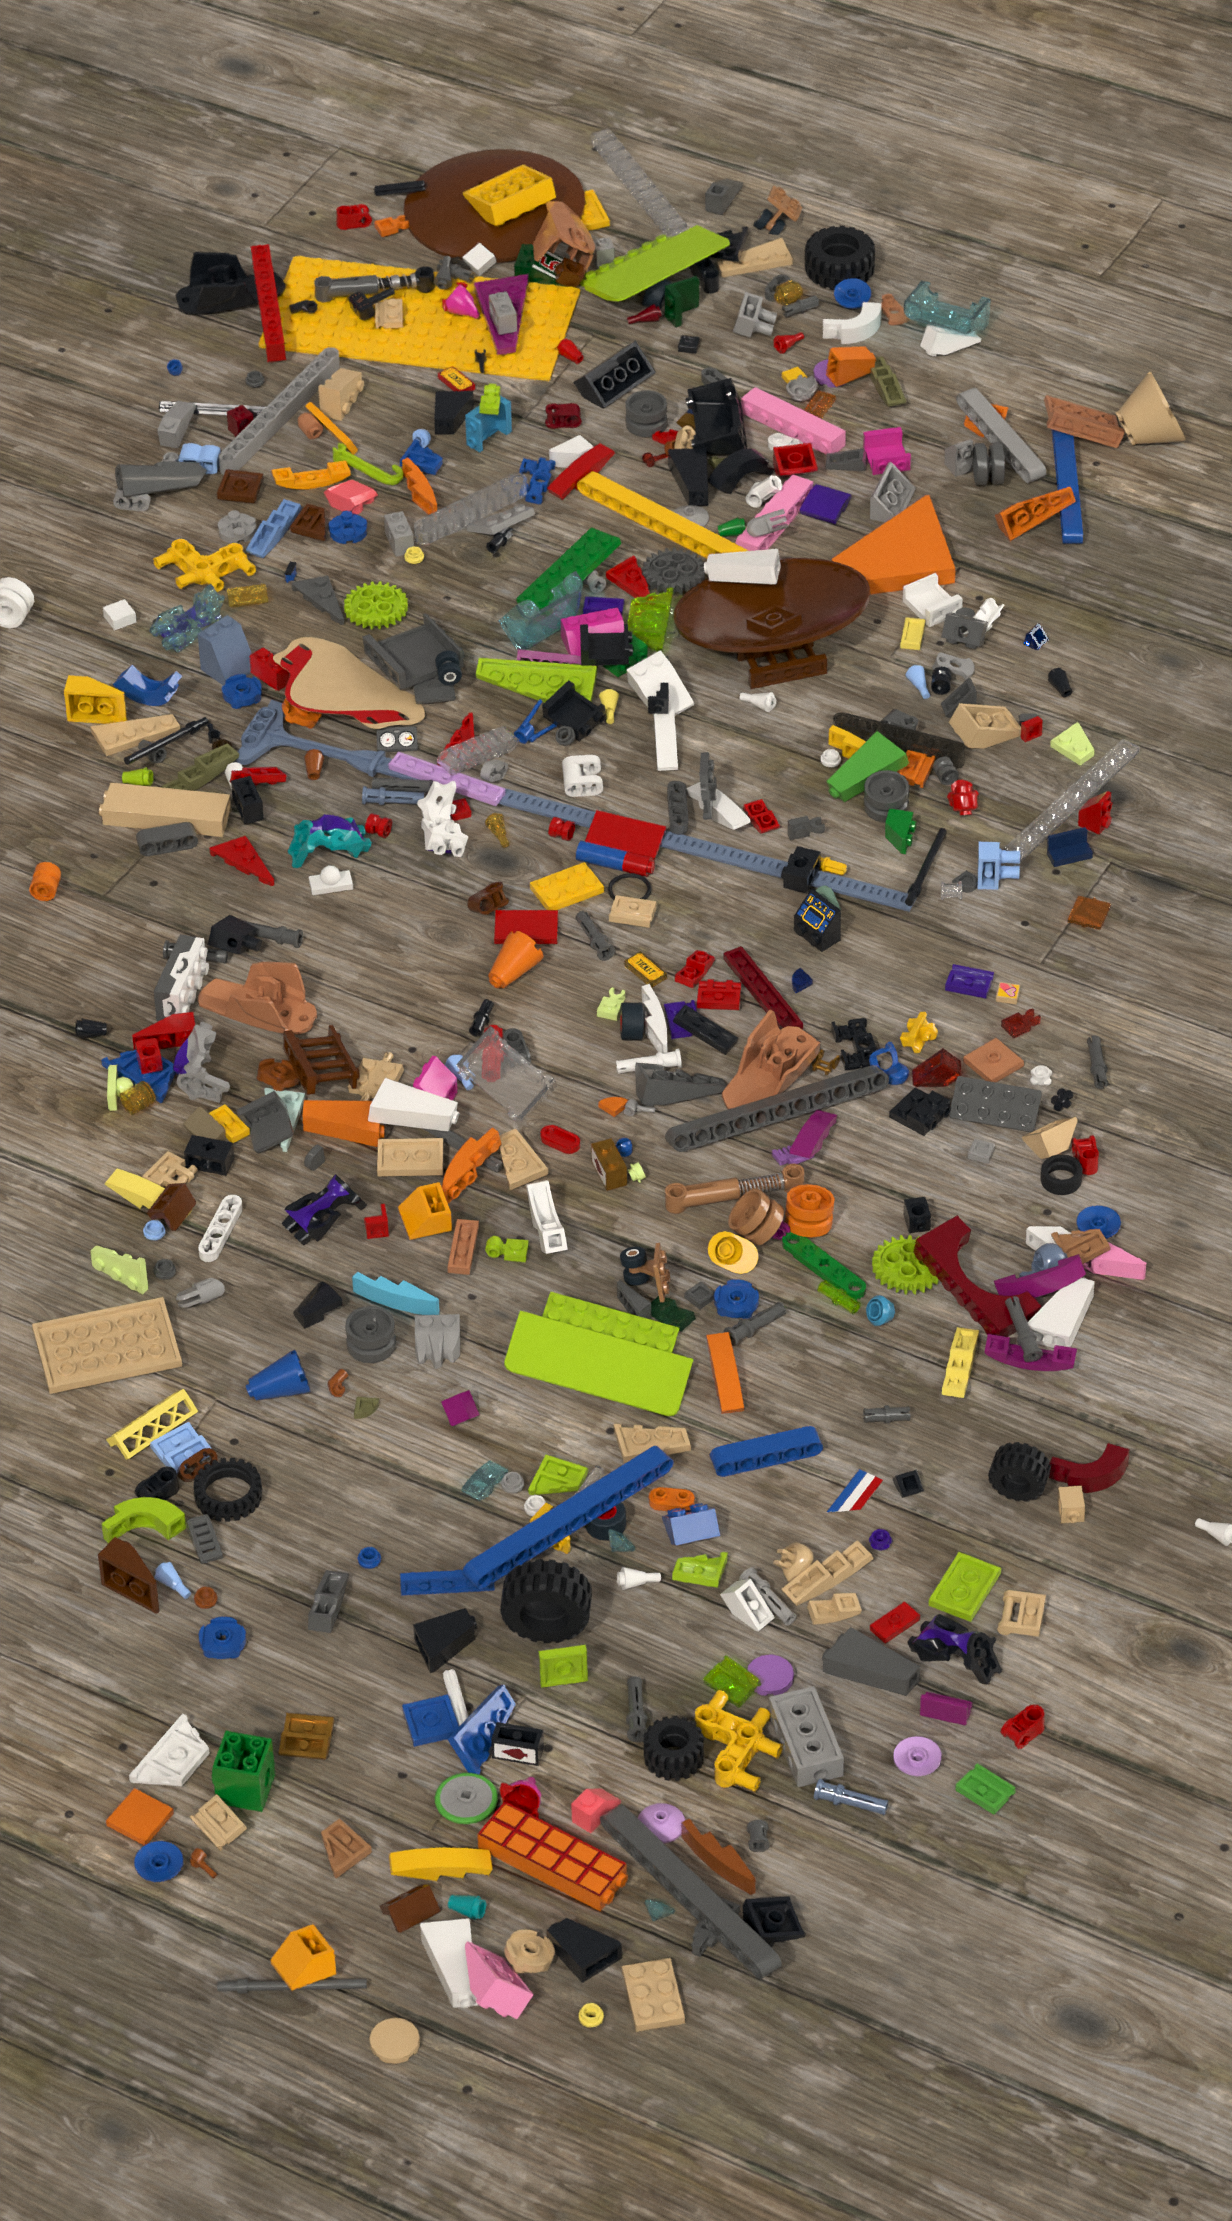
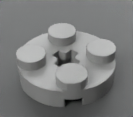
[218,510,256,543]

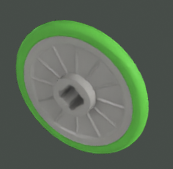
[435,1773,498,1824]

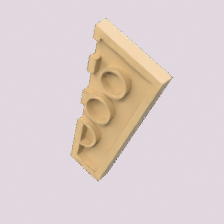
[90,714,180,756]

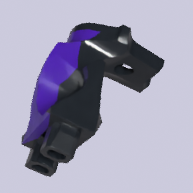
[281,1174,367,1246]
[907,1614,1002,1685]

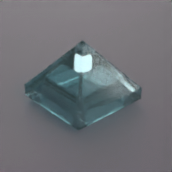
[608,1529,635,1552]
[644,1899,675,1922]

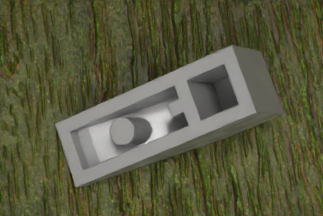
[157,401,196,448]

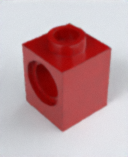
[135,1038,163,1074]

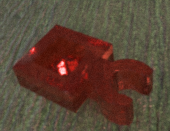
[1001,1008,1041,1039]

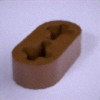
[177,1448,218,1482]

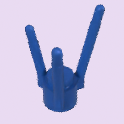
[514,699,556,744]

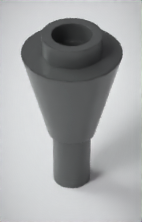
[434,256,452,289]

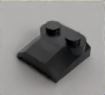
[743,1896,806,1948]

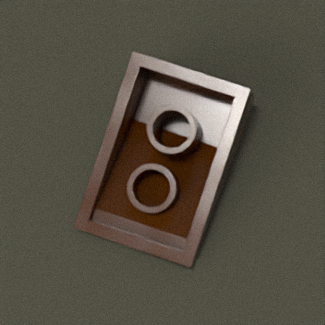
[98,1537,160,1614]

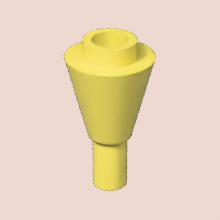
[599,689,619,724]

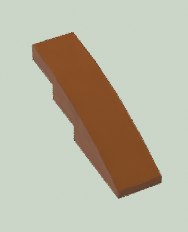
[681,1818,755,1895]

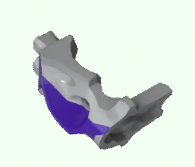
[173,1022,230,1103]

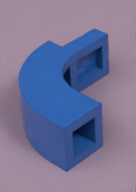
[113,665,182,706]

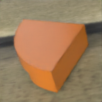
[598,1097,628,1117]

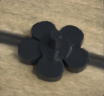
[1051,1088,1073,1112]

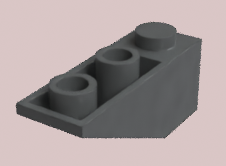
[705,179,743,215]

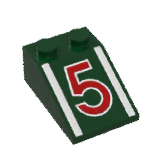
[514,244,567,287]

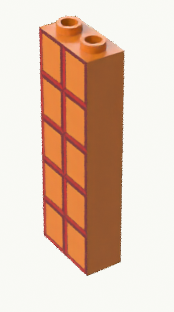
[478,1801,628,1912]

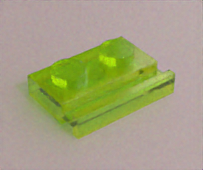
[703,1655,762,1708]

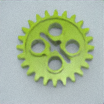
[344,581,408,630]
[872,1235,939,1295]

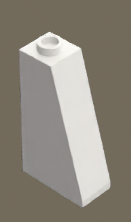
[704,549,781,584]
[368,1078,459,1131]
[1028,1278,1094,1348]
[420,1919,478,2008]

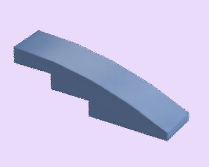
[245,499,302,558]

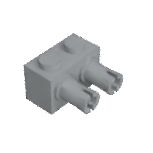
[733,292,777,337]

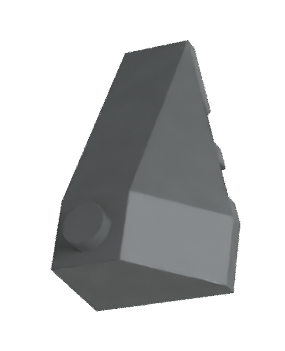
[635,1062,727,1107]

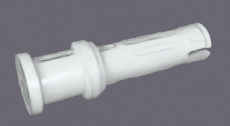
[616,1049,682,1074]

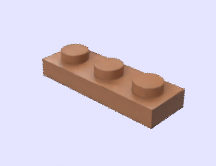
[448,1219,479,1275]

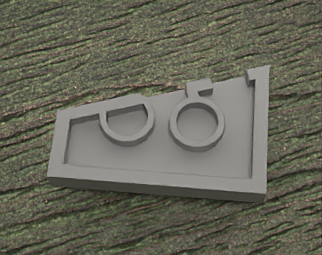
[466,504,535,535]

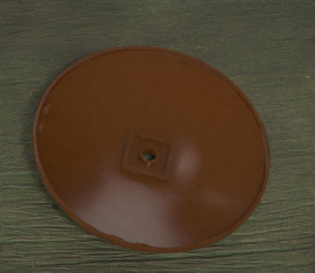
[404,149,585,263]
[673,558,870,653]

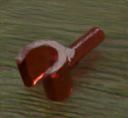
[642,452,668,467]

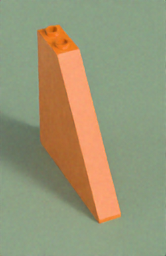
[832,495,955,595]

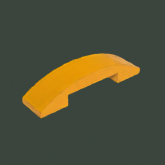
[271,461,351,489]

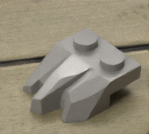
[415,1314,460,1369]

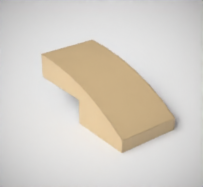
[807,1593,862,1625]

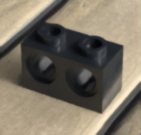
[231,776,264,824]

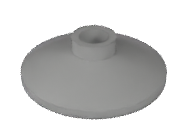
[673,505,709,527]

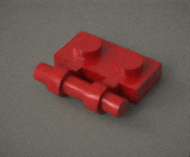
[697,979,741,1010]

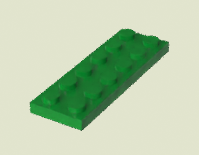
[516,527,622,615]

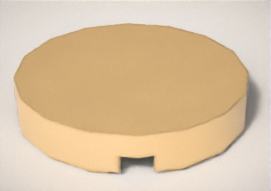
[370,2018,420,2064]

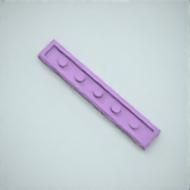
[389,752,506,806]

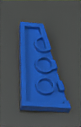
[448,1685,516,1774]

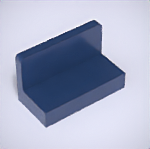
[1047,827,1093,867]

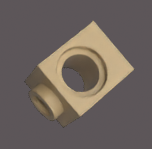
[1058,1486,1085,1523]

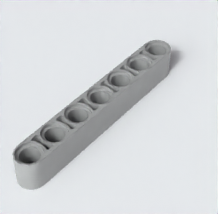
[956,387,1046,483]

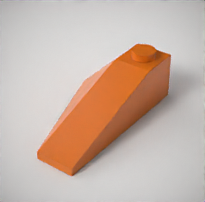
[995,487,1076,541]

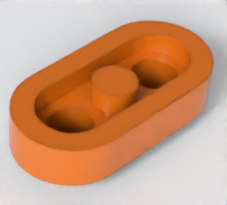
[649,1487,695,1511]

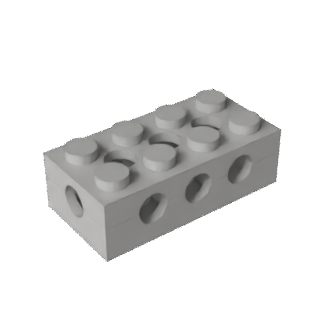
[769,1686,844,1787]

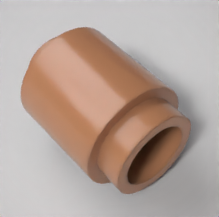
[298,413,323,439]

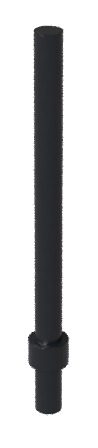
[124,717,209,765]
[905,828,947,906]

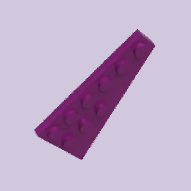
[474,274,528,355]

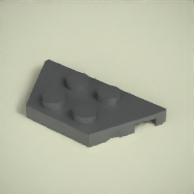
[699,752,717,820]

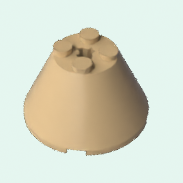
[1115,372,1186,446]

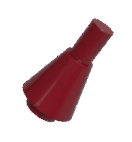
[627,304,662,325]

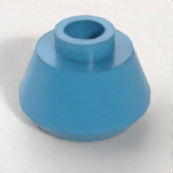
[866,1295,895,1326]

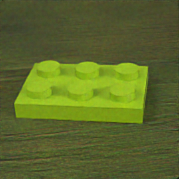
[929,1552,1001,1622]

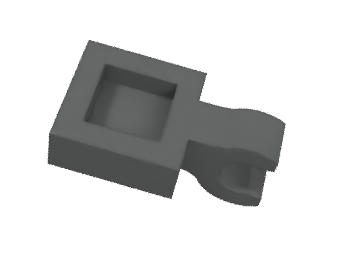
[788,816,825,840]

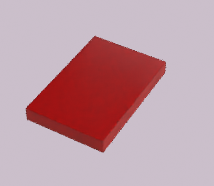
[494,910,558,944]

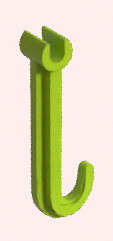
[333,443,404,485]

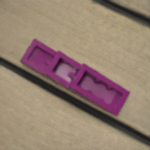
[789,1110,837,1158]

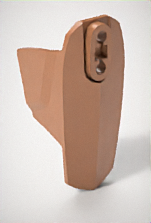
[533,201,595,275]
[198,962,317,1035]
[722,1010,820,1112]

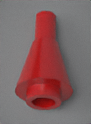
[774,332,804,353]

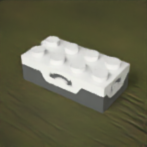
[154,934,209,1022]

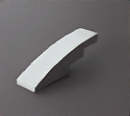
[654,703,678,771]
[686,782,751,830]
[641,984,667,1053]

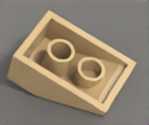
[949,703,1021,749]

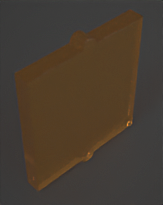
[1068,896,1111,930]

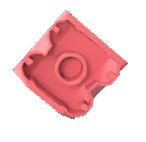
[324,480,378,514]

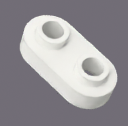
[768,433,804,451]

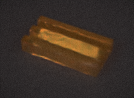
[804,390,836,419]

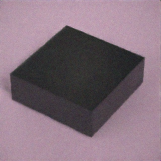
[678,335,700,354]

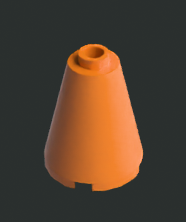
[488,931,543,988]

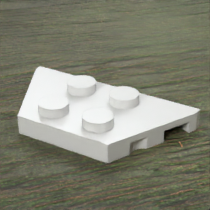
[129,1714,209,1786]

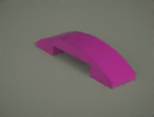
[994,1254,1086,1297]
[984,1334,1077,1371]

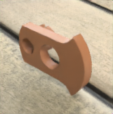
[881,294,913,325]

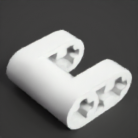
[562,755,603,797]

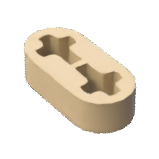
[674,426,696,449]

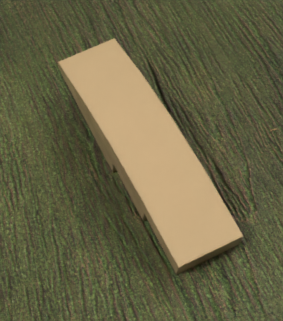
[781,1540,873,1606]

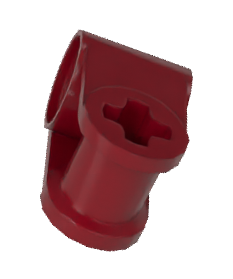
[545,403,582,429]

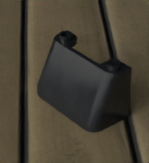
[686,378,748,455]

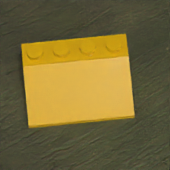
[463,165,556,226]

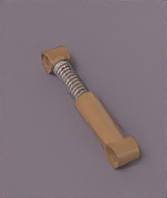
[665,1164,804,1214]

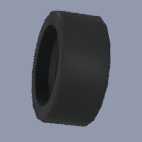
[1040,1154,1083,1195]

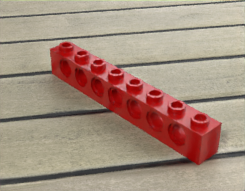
[251,244,286,362]

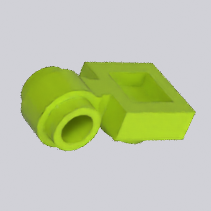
[479,383,501,415]
[485,1236,529,1262]

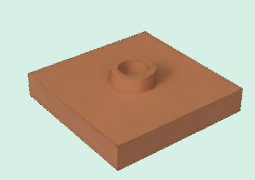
[963,1038,1024,1082]

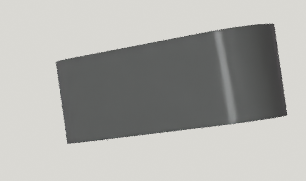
[136,822,198,856]

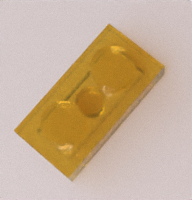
[226,584,268,607]

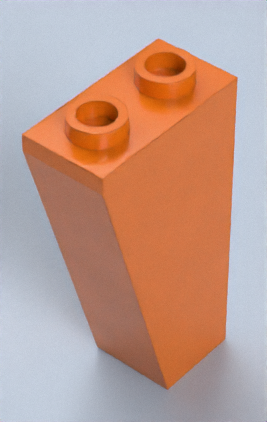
[302,1100,385,1147]

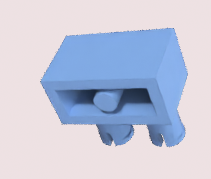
[977,842,1020,890]

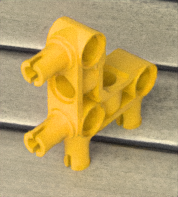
[153,539,256,592]
[695,1690,783,1792]

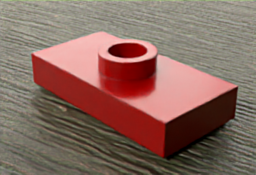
[870,1601,920,1644]

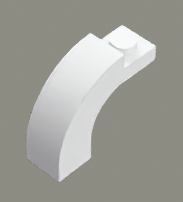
[823,302,881,344]

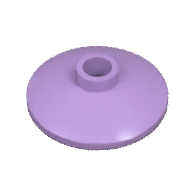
[893,1736,942,1776]
[638,1803,685,1843]

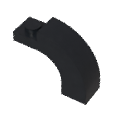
[708,448,774,494]

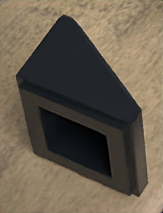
[893,1470,924,1498]

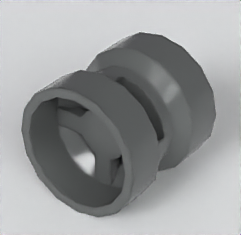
[933,757,959,785]

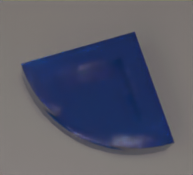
[792,968,813,993]

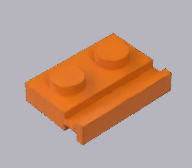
[897,750,935,788]

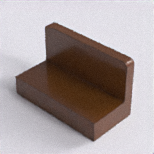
[147,1183,196,1231]
[379,1884,440,1933]

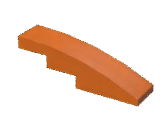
[402,458,437,520]
[706,1332,744,1414]

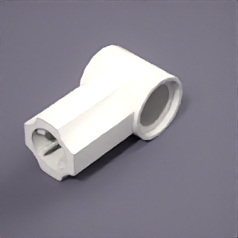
[746,475,783,508]

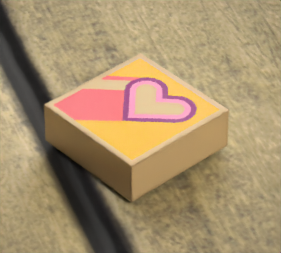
[996,982,1020,1005]

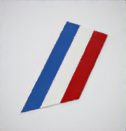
[826,1469,883,1513]

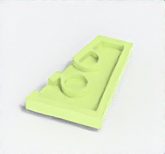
[91,1246,148,1294]

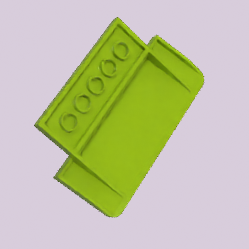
[580,225,730,302]
[504,1291,693,1416]

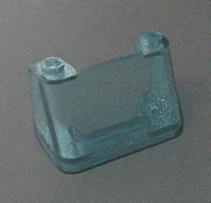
[904,280,991,334]
[498,571,583,650]

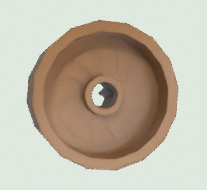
[728,1188,784,1246]

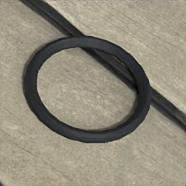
[608,873,652,900]

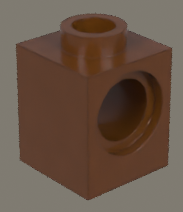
[554,257,584,288]

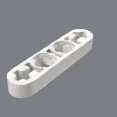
[198,1195,243,1262]

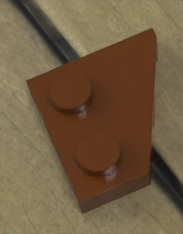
[290,504,326,541]

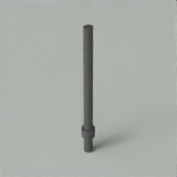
[217,1978,367,1994]

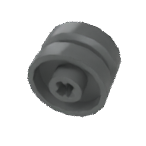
[625,390,667,437]
[973,442,1005,486]
[864,770,909,823]
[345,1306,396,1363]

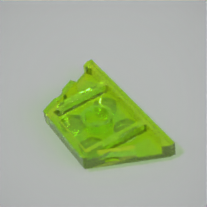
[627,588,674,653]

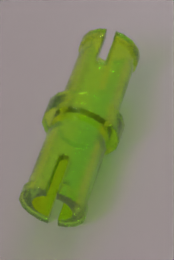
[817,1279,861,1315]

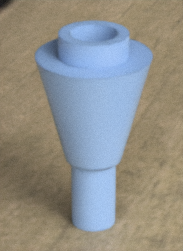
[905,665,930,699]
[445,1055,474,1090]
[154,1562,191,1599]

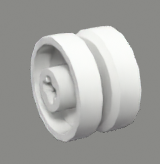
[0,577,34,628]

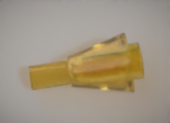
[485,813,510,848]

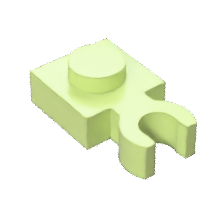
[597,987,625,1021]

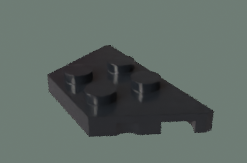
[708,227,749,262]

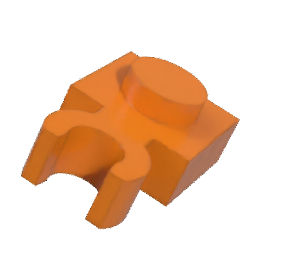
[374,215,409,237]

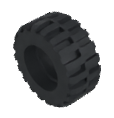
[805,225,875,290]
[500,1559,592,1643]

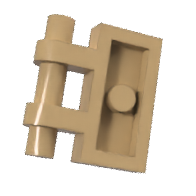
[142,1151,198,1188]

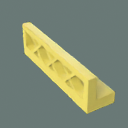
[106,1389,198,1460]

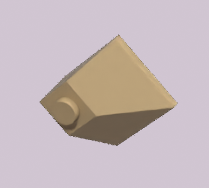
[1022,1117,1078,1159]

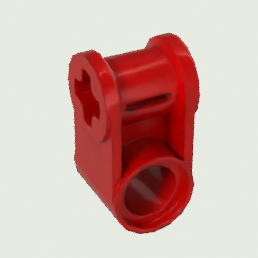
[336,204,372,230]
[1071,1135,1099,1175]
[1000,1704,1045,1749]

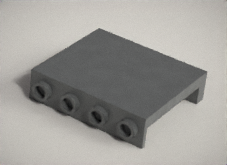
[362,613,465,690]

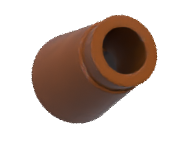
[304,749,324,780]

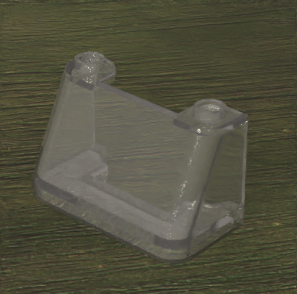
[457,1026,557,1122]

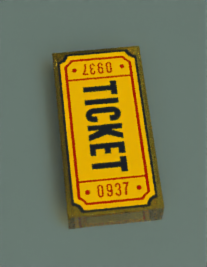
[624,951,667,988]

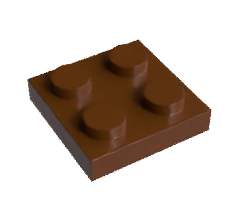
[217,469,264,503]

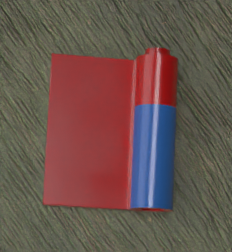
[576,810,666,877]

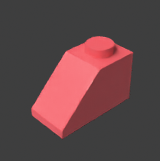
[571,1788,621,1834]

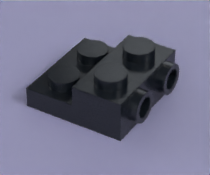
[889,1087,951,1136]

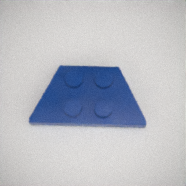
[101,1049,176,1103]

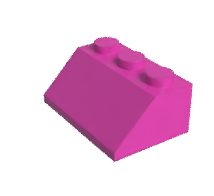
[561,608,624,656]

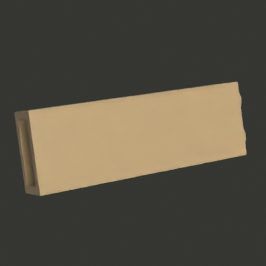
[99,783,231,837]

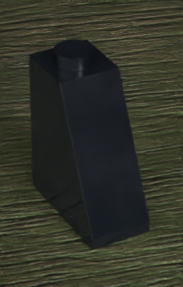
[434,391,474,435]
[413,1608,477,1673]
[547,1918,622,1983]

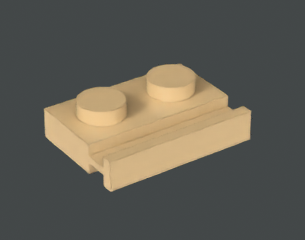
[375,299,403,329]
[609,895,657,928]
[190,1794,247,1851]

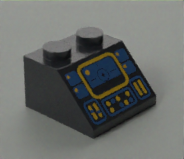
[794,889,841,952]

